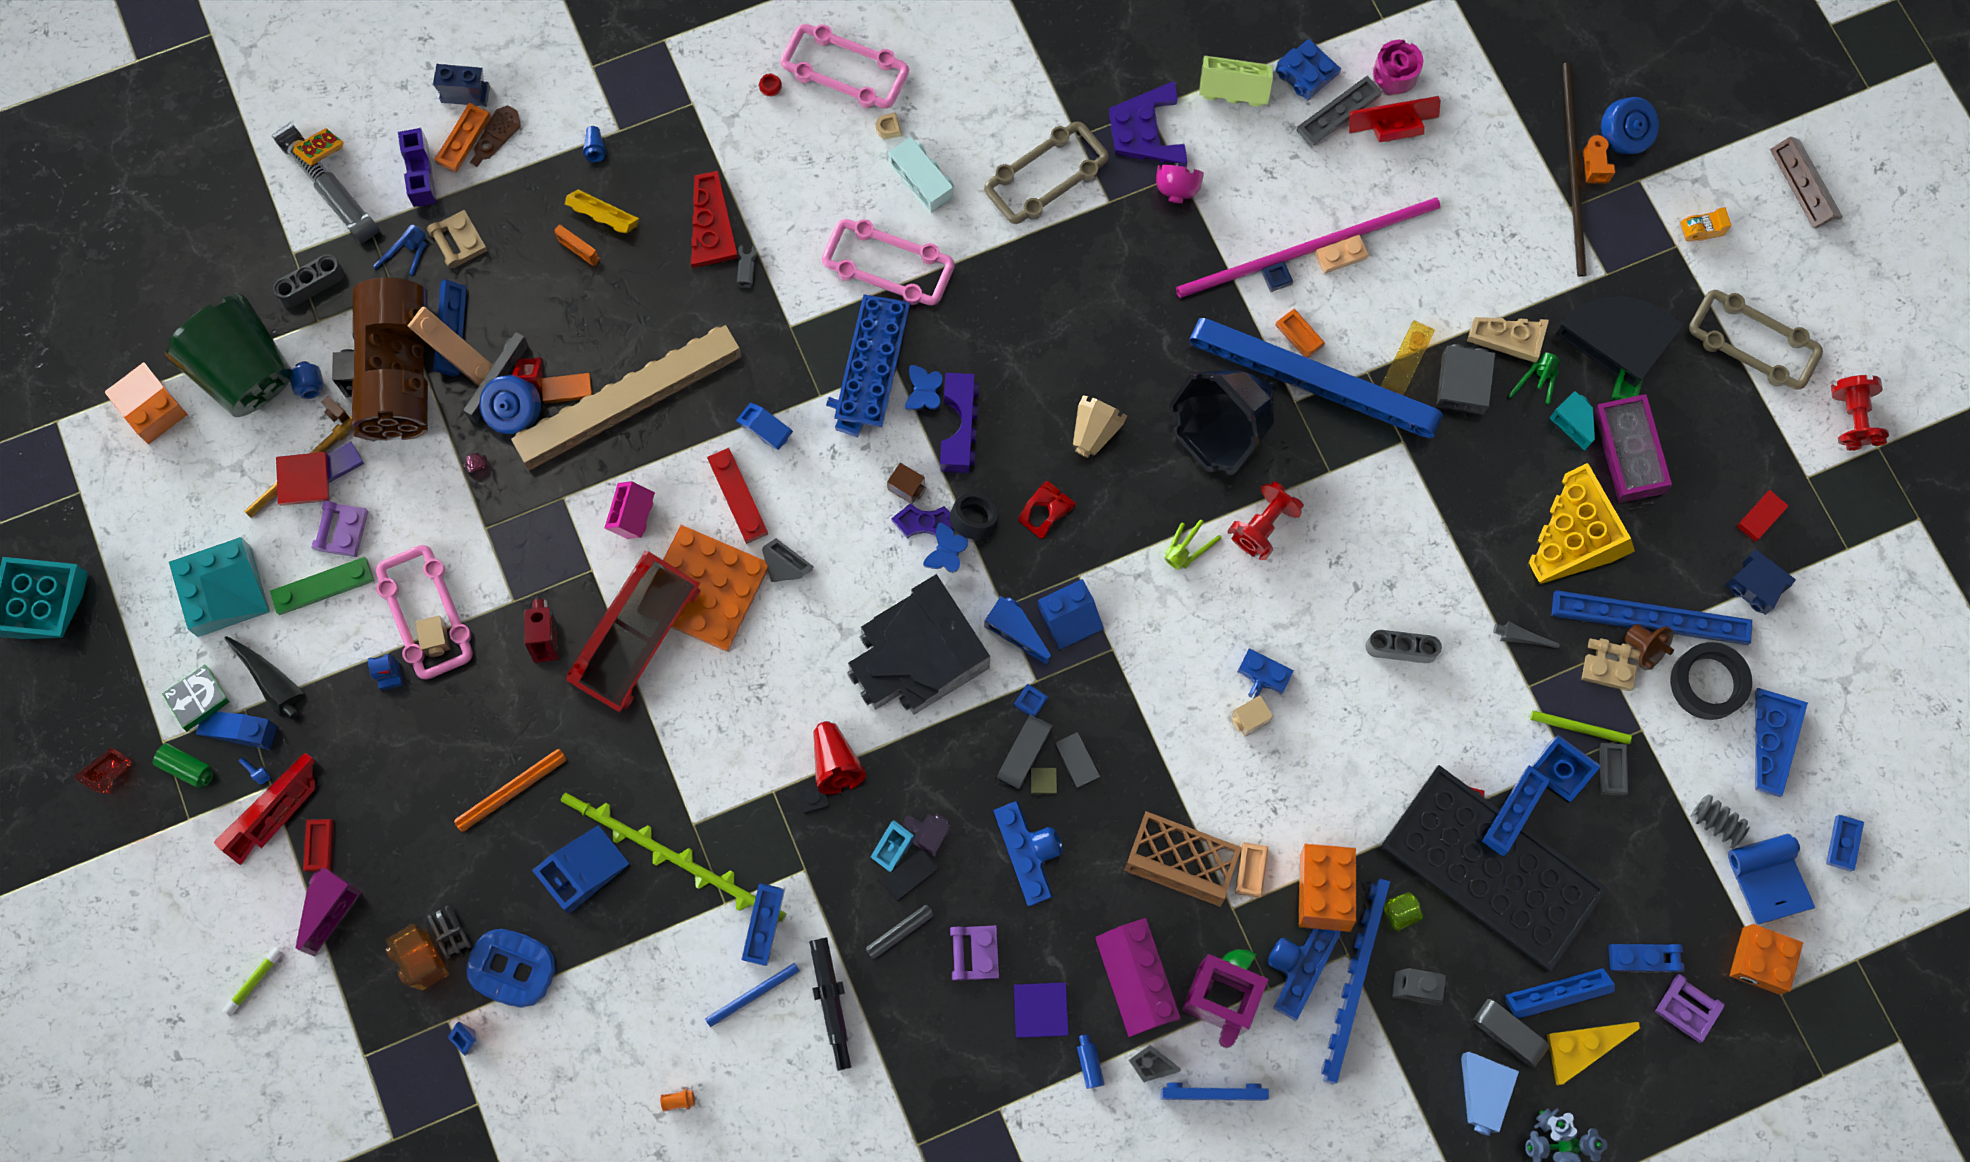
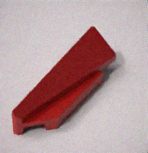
[214,753,315,866]

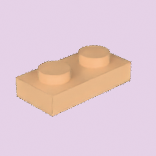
[1315,235,1369,274]

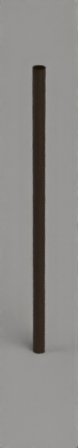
[1562,63,1587,277]

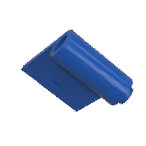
[1728,834,1815,925]

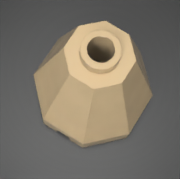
[1073,395,1127,458]

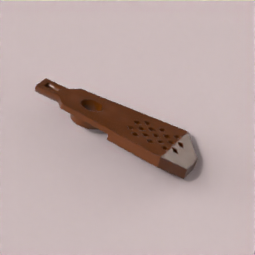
[469,105,521,167]

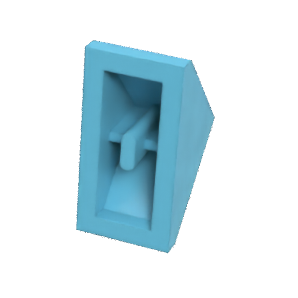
[871,820,915,872]

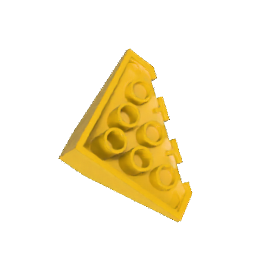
[1529,463,1635,584]

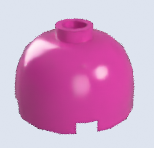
[1156,165,1204,203]

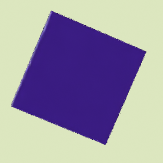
[1014,982,1068,1038]

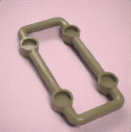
[984,121,1109,224]
[1689,290,1823,390]

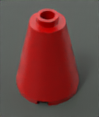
[813,721,866,795]

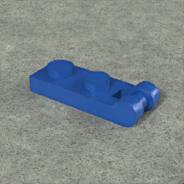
[1608,944,1685,972]

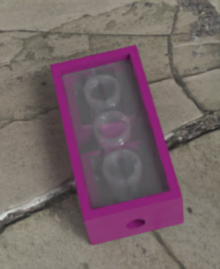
[1594,394,1672,503]

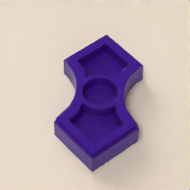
[891,504,955,539]

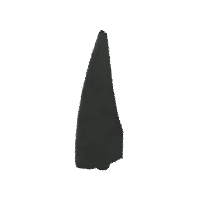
[224,636,305,719]

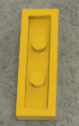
[565,190,639,233]

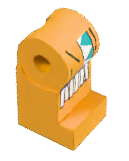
[1680,207,1732,241]

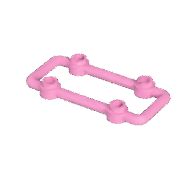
[780,24,910,109]
[822,219,955,306]
[376,545,473,680]

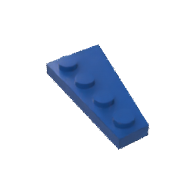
[1755,688,1808,798]

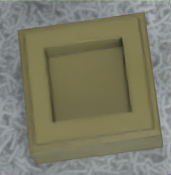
[1031,768,1057,795]

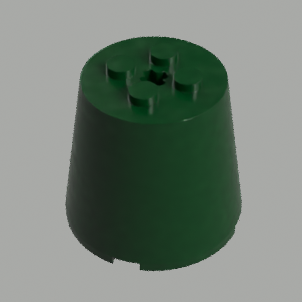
[165,294,293,417]

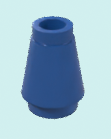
[583,126,606,162]

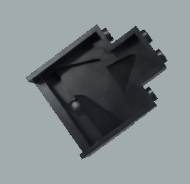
[847,574,990,715]

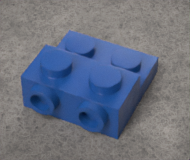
[1275,39,1341,101]

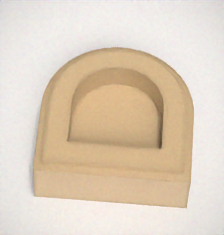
[876,112,902,139]

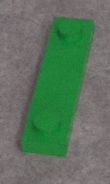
[270,557,374,616]

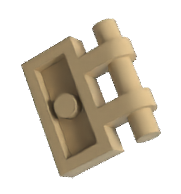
[1581,638,1640,691]

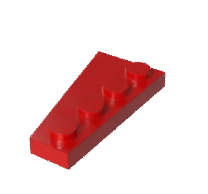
[691,171,738,268]

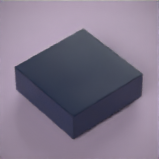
[1262,261,1293,292]

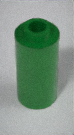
[153,743,213,789]

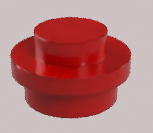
[759,73,782,97]

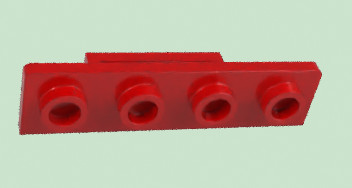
[1349,96,1441,143]

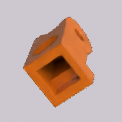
[1583,135,1615,183]

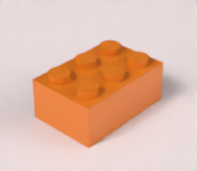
[1299,844,1356,932]

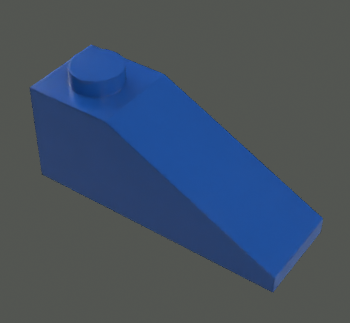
[984,596,1051,665]
[196,712,277,750]

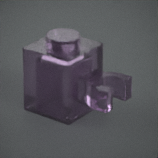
[903,814,951,856]

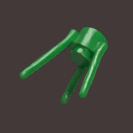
[1508,353,1560,404]

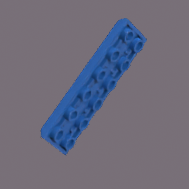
[834,294,910,427]

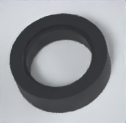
[1670,642,1752,720]

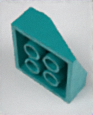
[169,537,270,637]
[0,557,88,639]

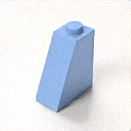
[1461,1052,1519,1136]

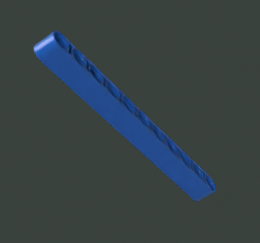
[1189,318,1443,438]

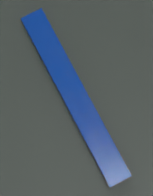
[1551,590,1752,645]

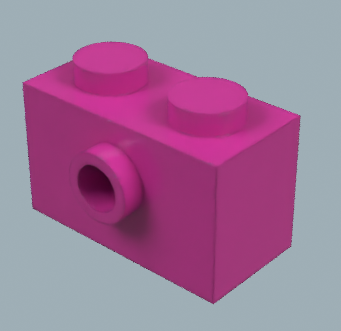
[604,481,655,539]

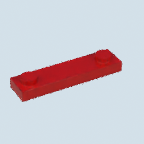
[707,448,768,544]

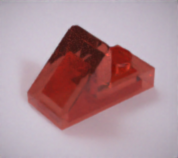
[74,747,132,794]

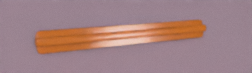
[454,749,567,832]

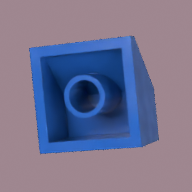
[1037,579,1104,651]

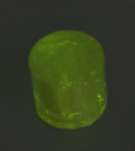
[1384,892,1423,931]

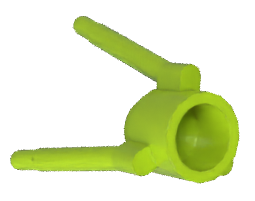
[1164,520,1221,570]

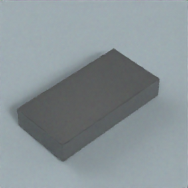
[1055,732,1100,789]
[1599,743,1628,795]

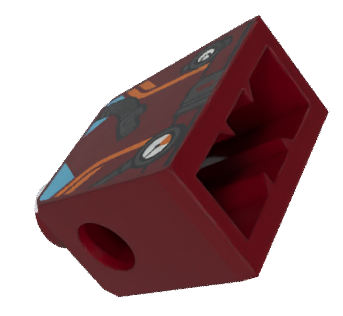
[524,599,559,663]

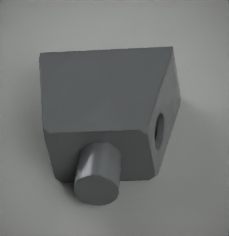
[1392,968,1446,1006]

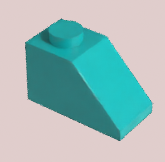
[1550,391,1595,451]

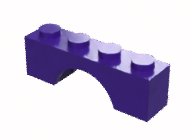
[940,373,979,473]

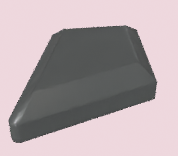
[1128,1045,1181,1082]

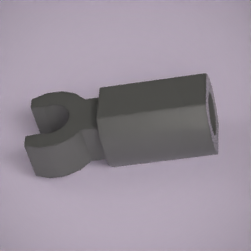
[737,245,757,288]

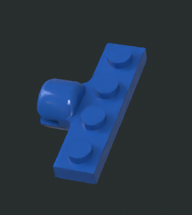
[993,801,1063,907]
[1268,929,1342,1021]

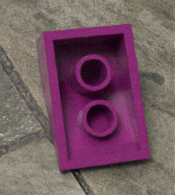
[295,867,362,957]

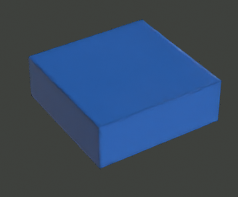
[1014,683,1048,717]

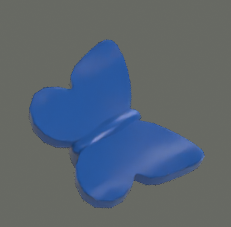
[905,365,943,410]
[923,523,968,573]

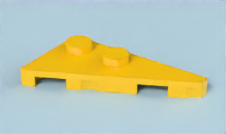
[1547,1022,1640,1085]

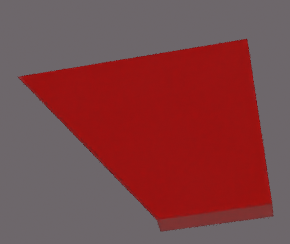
[511,357,543,394]

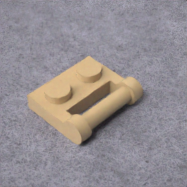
[427,210,488,268]

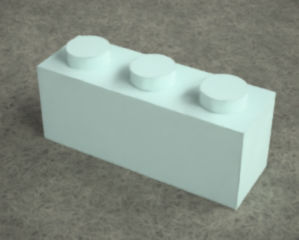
[888,137,954,213]

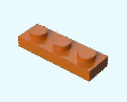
[434,103,491,173]

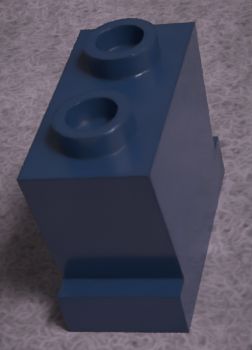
[433,64,490,107]
[1725,549,1796,615]

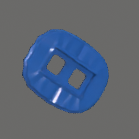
[466,929,556,1008]

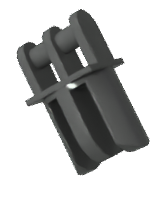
[427,904,471,960]

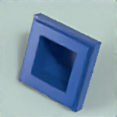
[448,1022,476,1056]

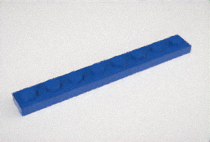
[1321,879,1390,1085]

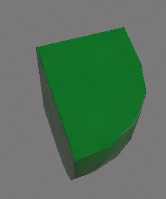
[1222,949,1257,970]

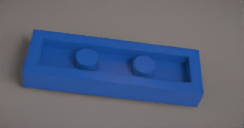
[741,883,785,966]

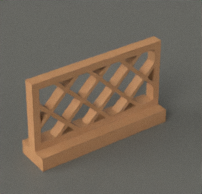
[1124,812,1242,907]

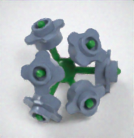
[1526,1108,1608,1162]

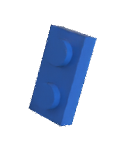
[1826,814,1864,872]

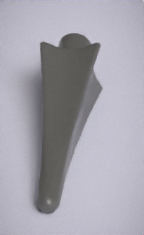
[1493,621,1560,648]

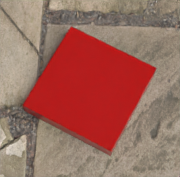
[276,452,330,506]

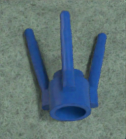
[373,225,427,276]

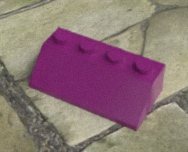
[1095,918,1180,1037]

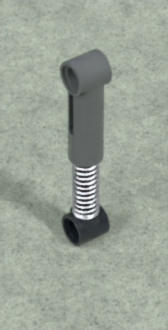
[271,122,380,245]

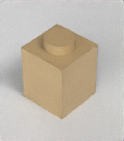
[415,615,451,657]
[1231,695,1273,737]

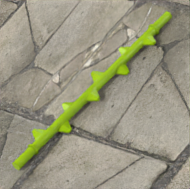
[561,793,787,922]

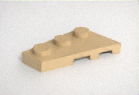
[1467,317,1549,363]

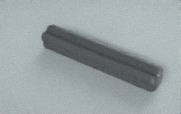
[866,905,934,959]

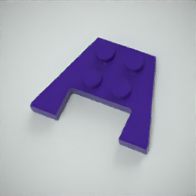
[1109,82,1188,167]

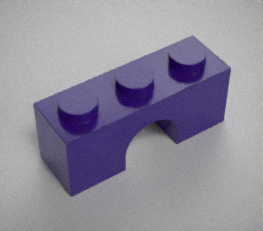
[398,128,437,207]

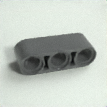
[273,255,344,307]
[1365,630,1442,663]
[997,714,1053,789]
[1473,999,1550,1068]

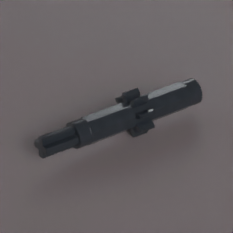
[809,937,851,1071]

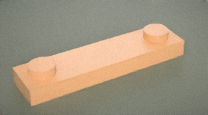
[407,307,493,386]

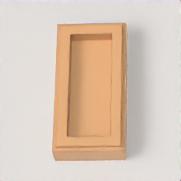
[1235,842,1268,898]

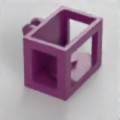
[1182,954,1268,1049]

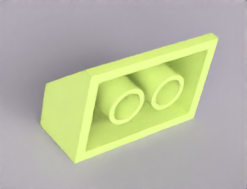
[1199,56,1273,107]

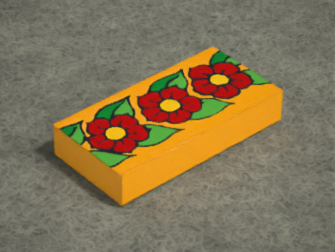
[293,128,344,166]

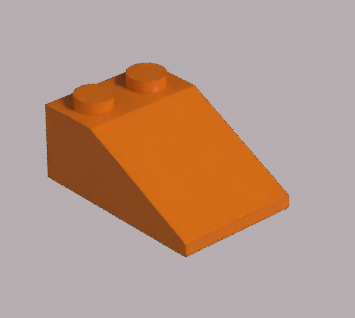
[105,362,188,444]

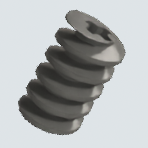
[1690,794,1750,849]

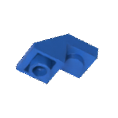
[736,402,793,450]

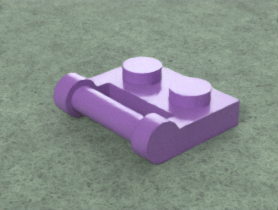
[311,501,369,557]
[950,926,999,981]
[1655,973,1725,1043]

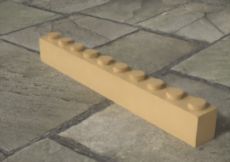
[511,325,742,471]

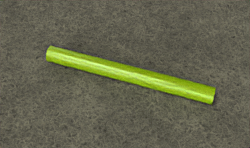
[1530,710,1632,745]

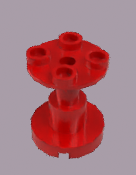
[1831,375,1889,451]
[1227,481,1304,560]

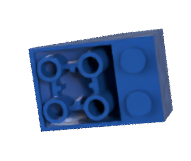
[532,825,630,914]

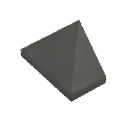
[762,538,814,582]

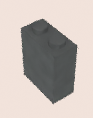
[1436,344,1495,415]

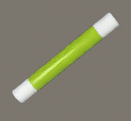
[222,947,283,1016]

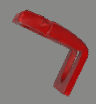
[1018,481,1076,539]

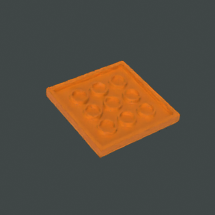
[637,525,768,652]

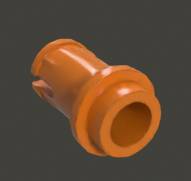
[660,1088,695,1112]

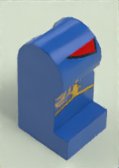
[368,653,403,691]

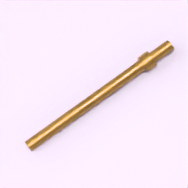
[244,415,353,518]

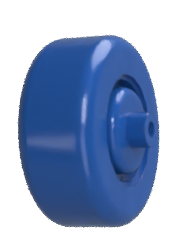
[1601,97,1659,155]
[479,375,541,434]

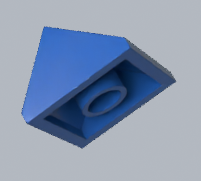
[1532,735,1601,802]

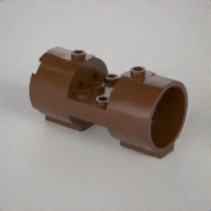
[352,278,428,442]

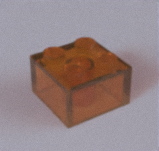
[385,923,449,991]

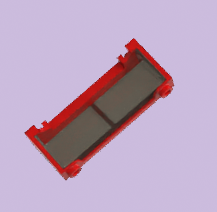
[565,551,701,712]

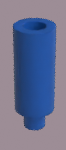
[1077,1034,1105,1089]

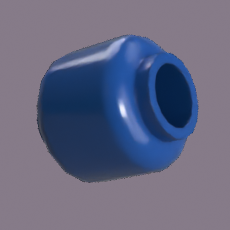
[289,361,324,399]

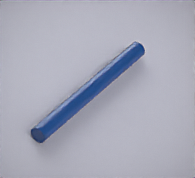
[705,963,800,1027]

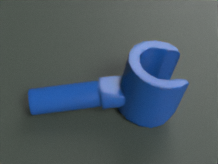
[239,757,271,785]

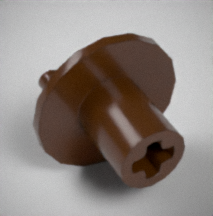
[1625,624,1674,670]

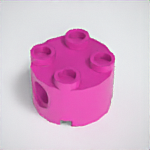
[1373,39,1424,95]

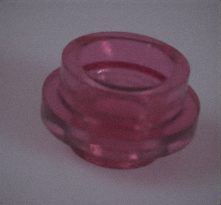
[463,452,487,473]

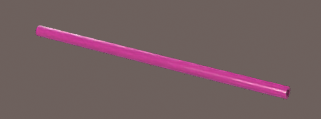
[1176,197,1440,298]

